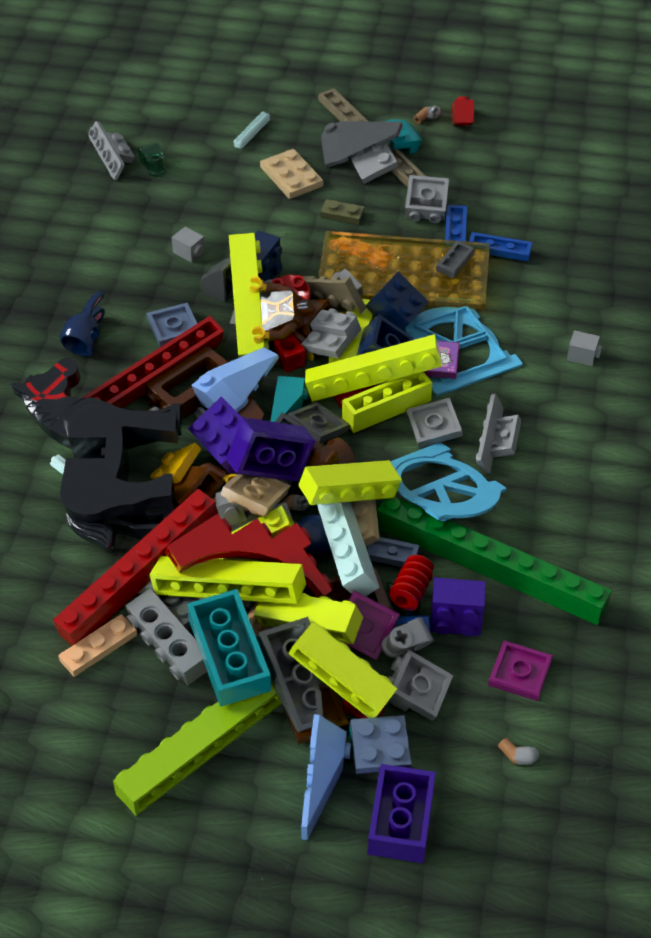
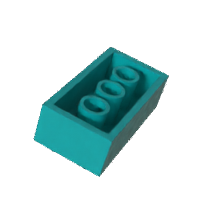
[187,589,271,707]

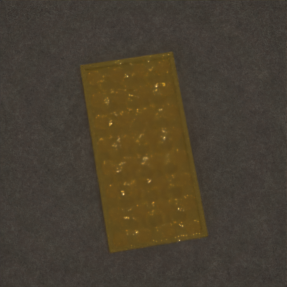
[318,231,490,310]

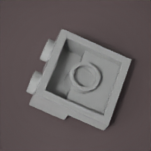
[405,175,449,223]
[301,308,361,358]
[387,650,453,721]

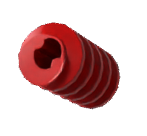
[389,555,434,611]

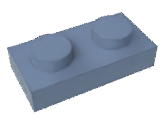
[367,537,419,567]

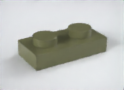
[320,199,364,225]

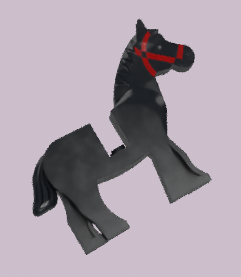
[11,358,183,554]

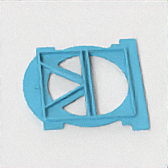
[403,306,523,397]
[390,442,506,521]

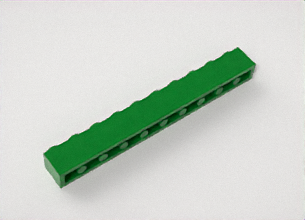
[377,497,612,626]

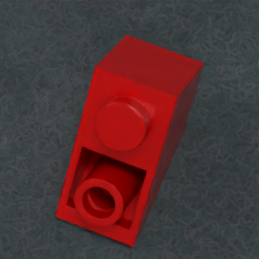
[451,96,474,126]

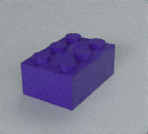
[188,396,242,474]
[226,417,316,482]
[368,764,436,863]

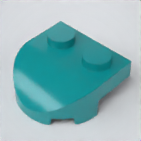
[382,119,423,154]

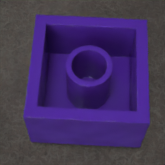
[430,577,485,636]

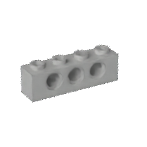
[125,588,207,686]

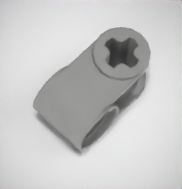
[381,617,434,658]

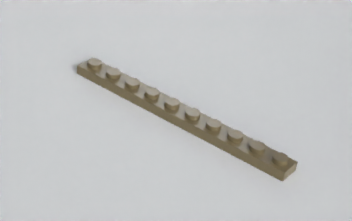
[318,88,425,187]

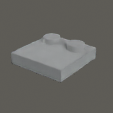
[349,143,399,184]
[406,398,463,448]

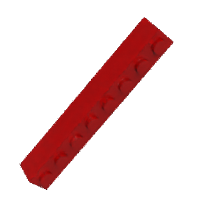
[82,316,224,409]
[53,489,219,646]

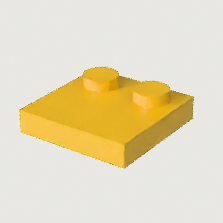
[150,443,201,484]

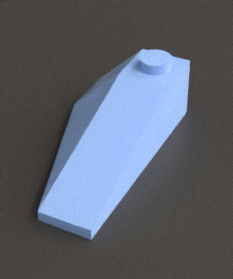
[191,347,279,413]
[301,714,351,840]

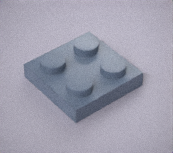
[147,303,197,347]
[350,715,411,774]

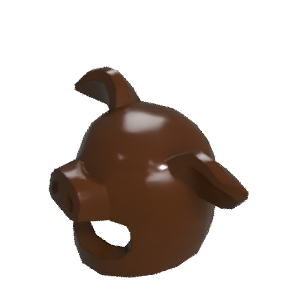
[306,437,355,467]

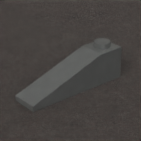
[321,121,403,167]
[201,256,233,303]
[256,617,323,733]

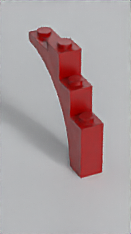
[165,514,332,598]

